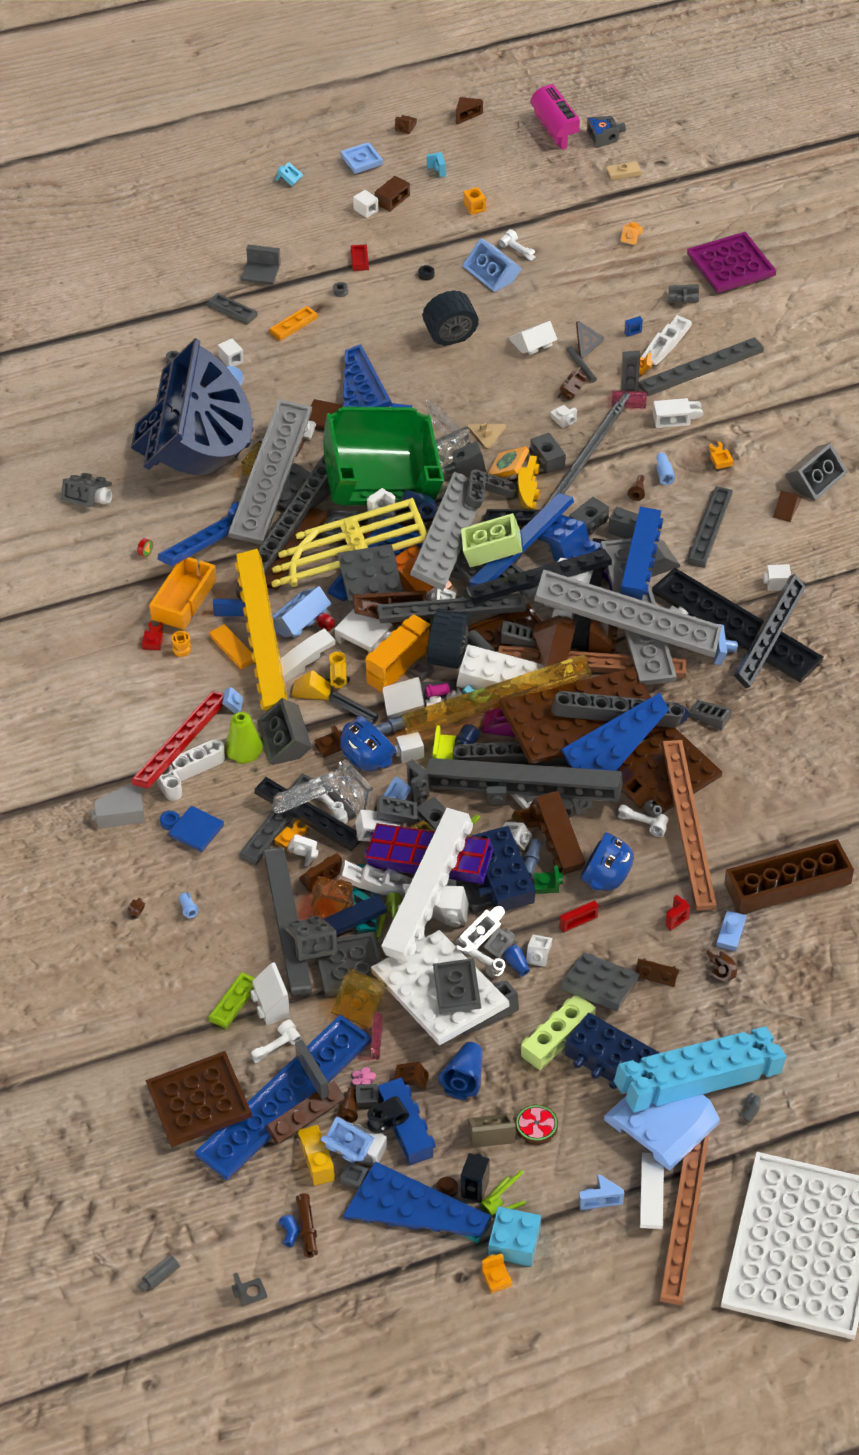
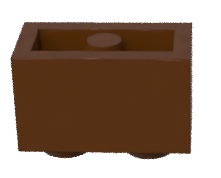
[374,176,410,212]

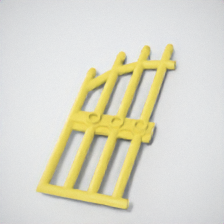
[271,498,427,587]

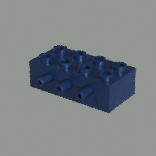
[471,826,536,911]
[565,1012,660,1089]

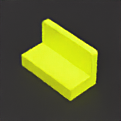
[433,725,456,759]

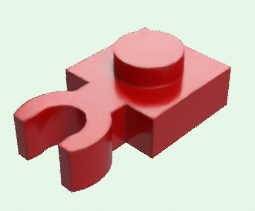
[142,621,164,651]

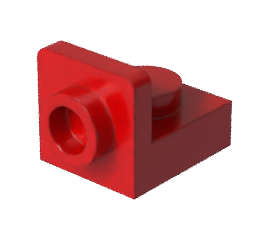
[665,895,690,931]

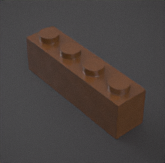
[532,791,586,875]

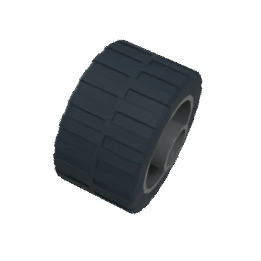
[422,290,479,346]
[427,608,470,669]

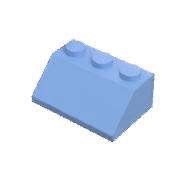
[462,238,522,292]
[272,586,331,638]

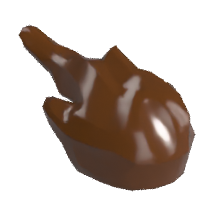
[706,949,737,982]

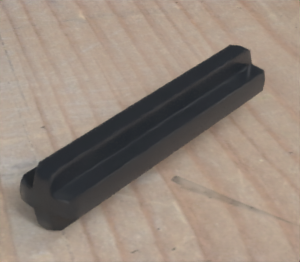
[329,691,379,724]

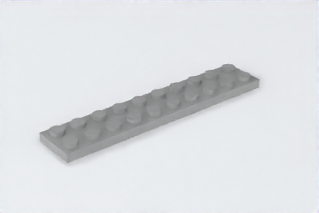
[228,399,312,545]
[410,472,477,591]
[600,538,677,685]
[534,570,722,657]

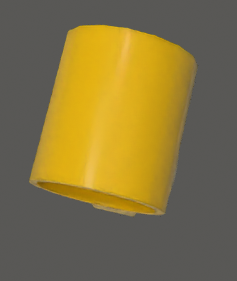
[329,652,347,689]

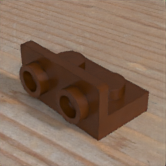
[299,853,342,892]

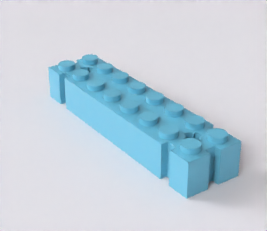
[614,1026,787,1113]

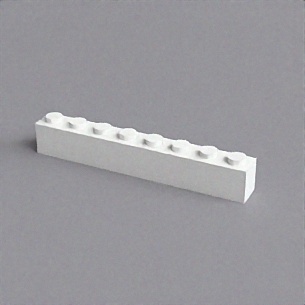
[381,808,473,962]

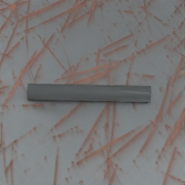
[567,346,597,383]
[318,776,356,820]

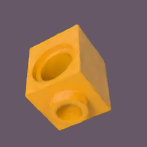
[463,187,486,215]

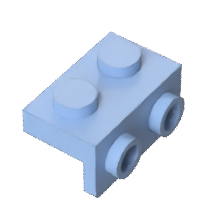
[320,1117,375,1163]

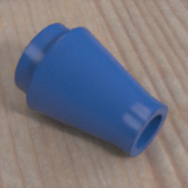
[503,945,530,977]

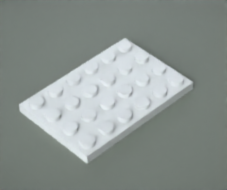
[371,930,509,1046]

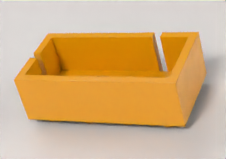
[149,557,217,630]
[365,614,431,693]

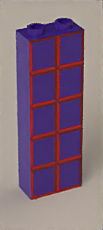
[365,823,494,884]

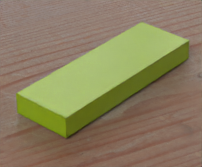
[209,972,255,1029]

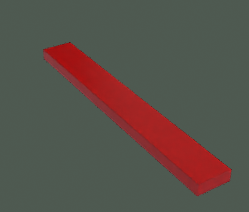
[131,691,224,789]

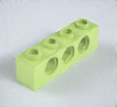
[521,995,596,1071]

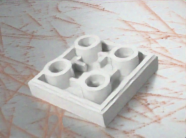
[382,677,425,719]

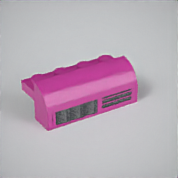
[530,84,580,149]

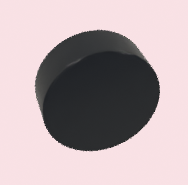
[418,265,435,281]

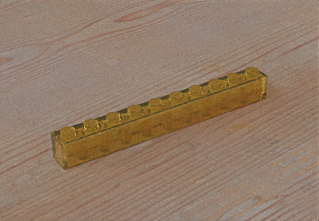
[402,654,591,734]

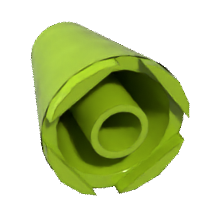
[224,712,263,764]

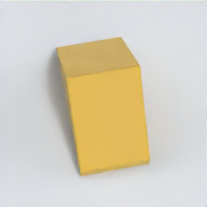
[292,670,332,700]

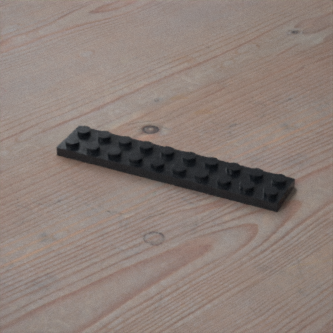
[652,568,824,683]

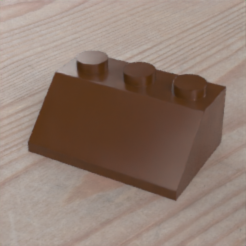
[589,619,618,654]

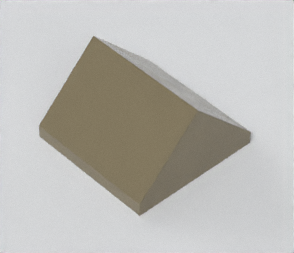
[468,1113,516,1148]

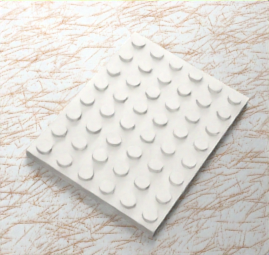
[721,1152,859,1340]

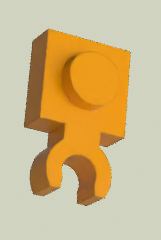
[709,442,733,469]
[274,820,308,853]

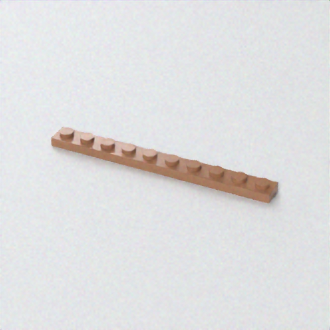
[498,646,686,678]
[662,740,717,911]
[660,1133,710,1305]

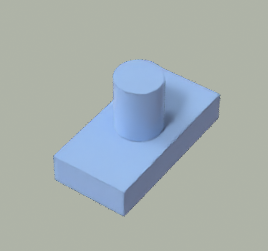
[713,624,738,665]
[716,911,747,952]

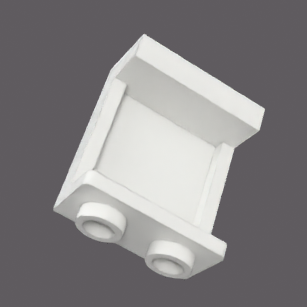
[334,609,393,654]

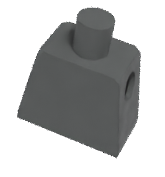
[444,441,486,478]

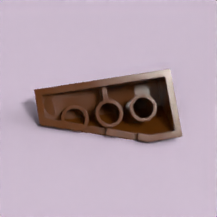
[353,591,430,625]
[532,615,576,676]

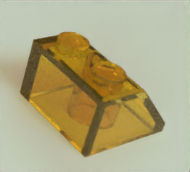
[331,968,388,1029]

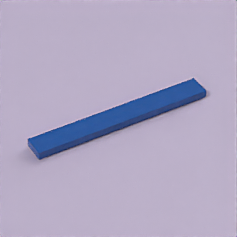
[469,493,574,586]

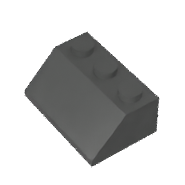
[785,443,848,501]
[257,698,312,765]

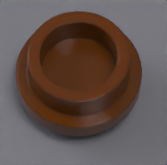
[128,898,146,917]
[436,1177,458,1197]

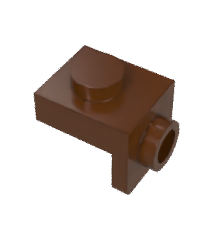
[511,800,540,829]

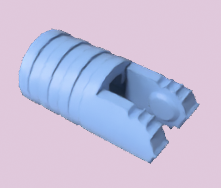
[656,452,675,485]

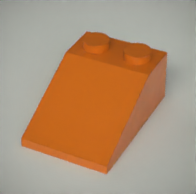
[395,545,452,595]

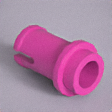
[425,682,450,698]

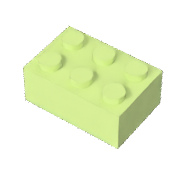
[461,513,522,567]

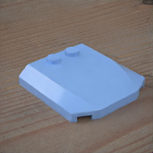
[604,1094,720,1171]

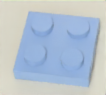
[341,142,383,174]

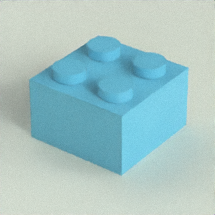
[488,1207,541,1267]

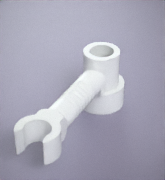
[499,229,536,261]
[311,785,348,824]
[617,805,669,837]
[455,938,505,978]
[251,1020,302,1064]

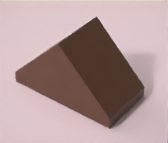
[456,97,483,125]
[774,491,802,522]

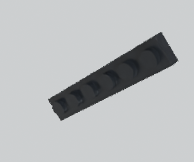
[254,777,360,851]

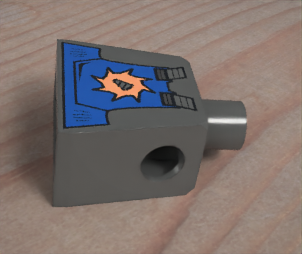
[587,116,626,148]

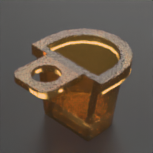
[311,876,354,919]

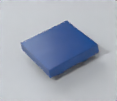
[169,805,224,852]

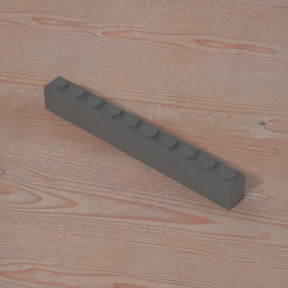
[426,758,623,802]

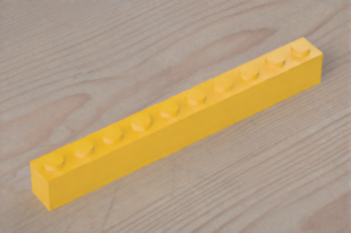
[235,549,288,712]

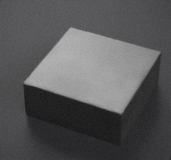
[408,658,434,682]

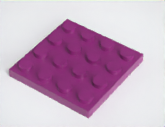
[687,231,777,293]

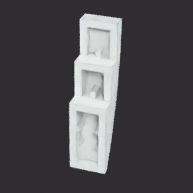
[641,315,692,366]
[281,628,335,682]
[339,860,413,899]
[640,1152,664,1229]

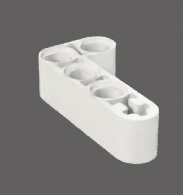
[156,739,225,801]

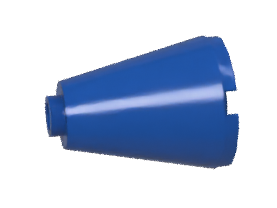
[439,1042,483,1100]

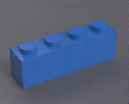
[378,1077,436,1166]

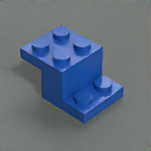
[537,515,601,562]

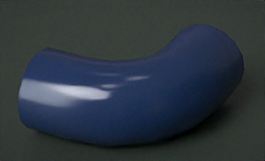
[403,490,437,519]

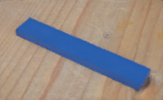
[157,517,233,566]

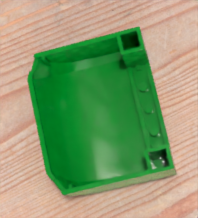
[323,407,444,505]

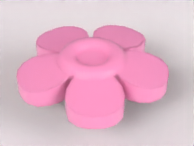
[352,1067,376,1086]

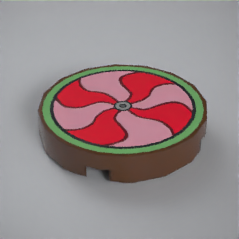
[515,1104,558,1145]

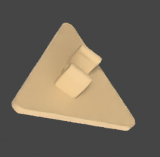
[468,423,506,449]

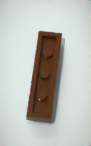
[265,1080,345,1144]

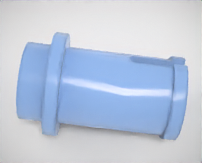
[178,892,198,918]

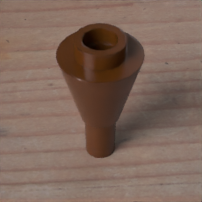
[628,475,645,501]
[337,1087,358,1123]

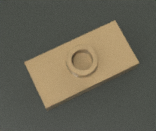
[606,161,641,180]

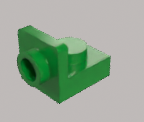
[533,866,563,894]

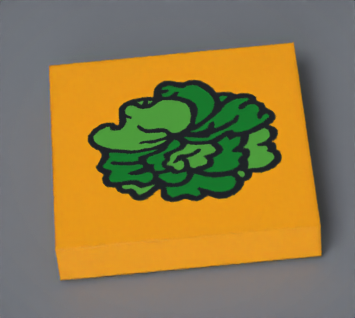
[488,446,529,478]

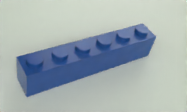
[620,507,664,600]

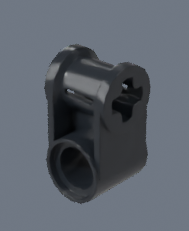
[367,1096,410,1134]

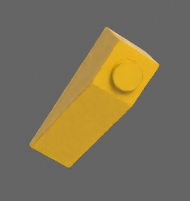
[297,1125,335,1186]

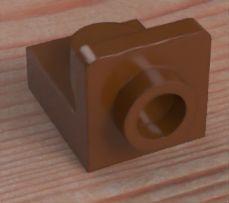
[395,115,417,134]
[314,725,343,758]
[394,1062,429,1090]

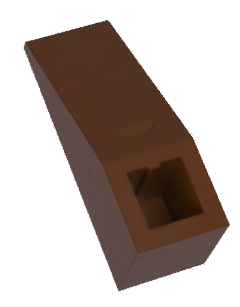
[616,764,654,808]

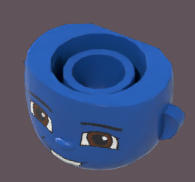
[340,716,397,772]
[580,832,634,891]

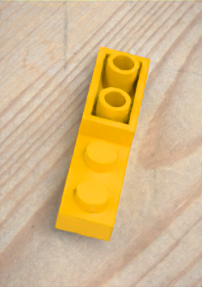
[518,455,540,509]

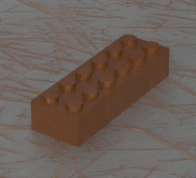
[724,839,854,914]

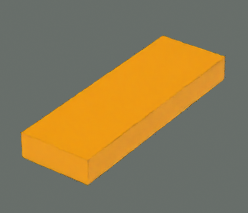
[269,306,318,341]
[209,624,253,669]

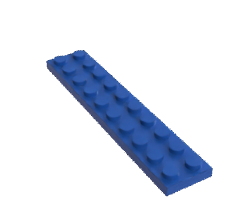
[195,1014,372,1180]

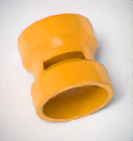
[171,631,191,657]

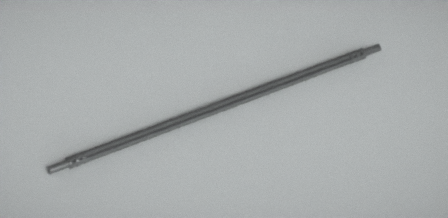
[497,392,630,579]

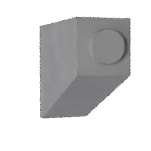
[92,783,145,829]

